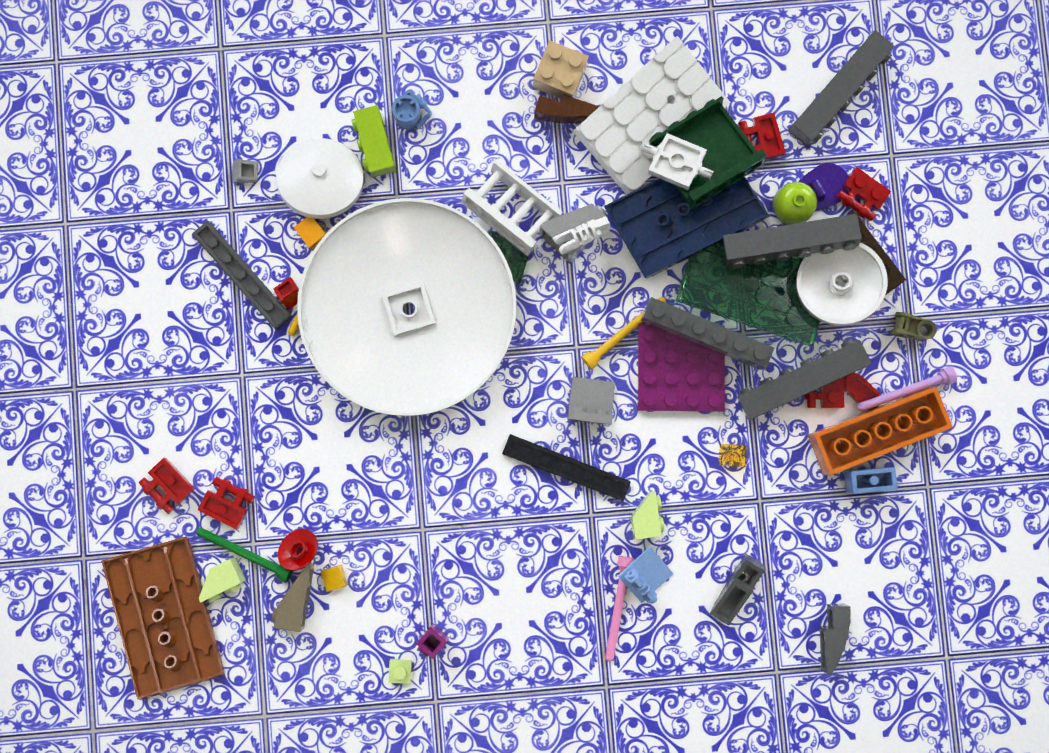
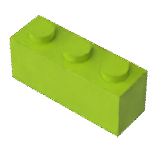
[351,105,397,178]

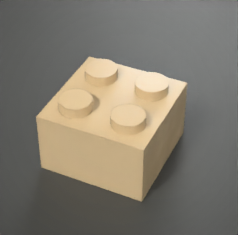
[533,40,589,99]

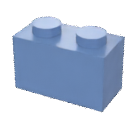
[844,467,898,494]

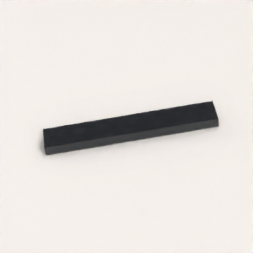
[502,434,631,501]

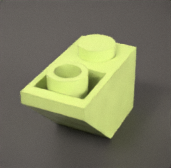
[630,491,664,540]
[199,557,246,603]

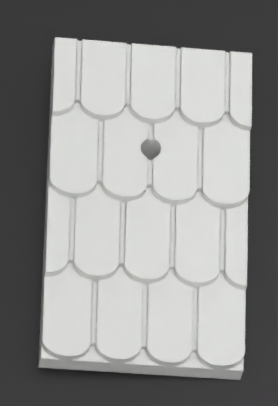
[573,36,731,195]

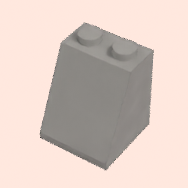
[539,203,608,264]

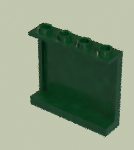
[649,96,767,209]

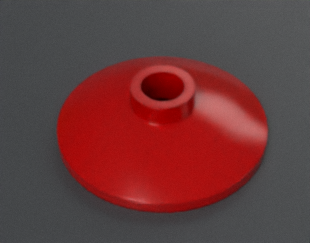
[278,529,318,571]

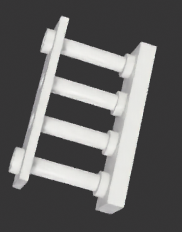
[461,159,563,256]

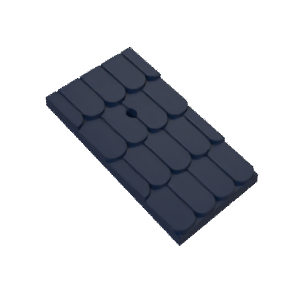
[604,177,770,279]

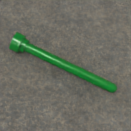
[196,528,293,583]

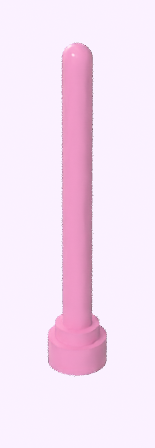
[605,556,635,662]

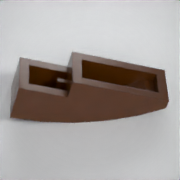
[534,94,599,123]

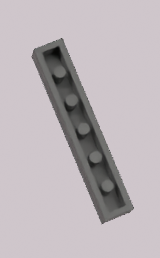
[788,30,894,146]
[723,214,862,268]
[640,297,774,370]
[737,339,872,421]

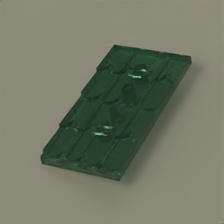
[675,241,820,346]

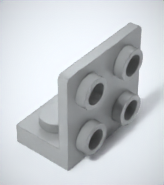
[567,377,615,425]

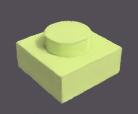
[388,659,412,684]

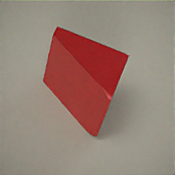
[273,277,299,310]

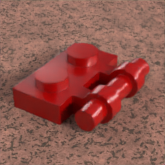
[738,112,786,159]
[836,167,891,221]
[805,377,845,408]
[138,457,196,514]
[198,477,255,530]

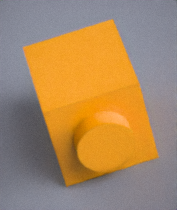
[294,217,326,251]

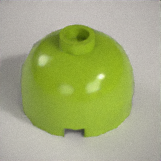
[772,182,817,225]

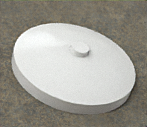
[276,138,364,219]
[796,243,888,326]

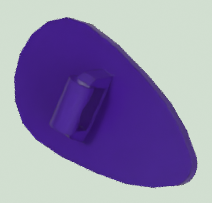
[798,163,849,212]

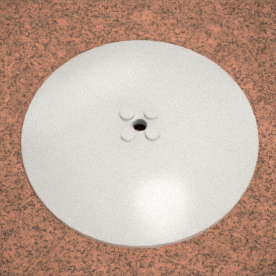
[297,198,516,416]

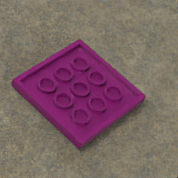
[637,324,725,412]

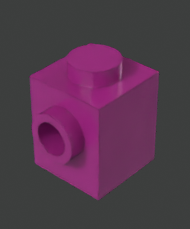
[416,623,449,659]

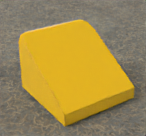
[320,564,348,592]

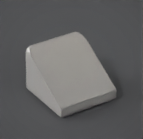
[232,159,258,183]

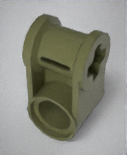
[890,312,937,342]

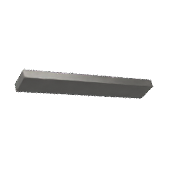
[192,220,293,330]

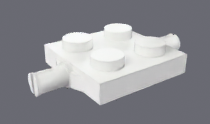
[642,133,714,190]

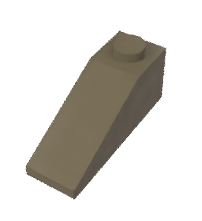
[272,563,315,632]

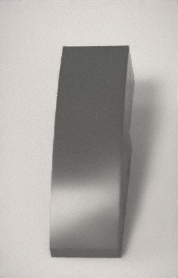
[710,553,765,626]
[819,603,851,675]

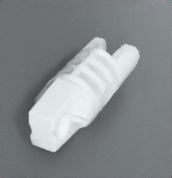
[553,217,611,254]

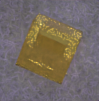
[719,444,747,467]

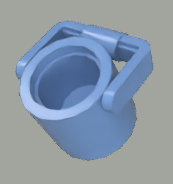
[392,90,432,130]

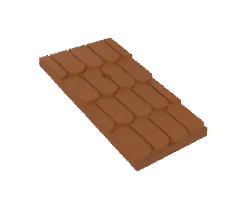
[101,536,225,700]

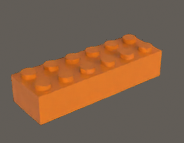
[807,386,953,475]

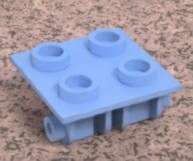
[618,546,674,604]

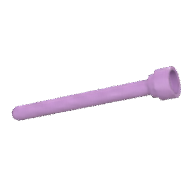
[857,366,957,411]

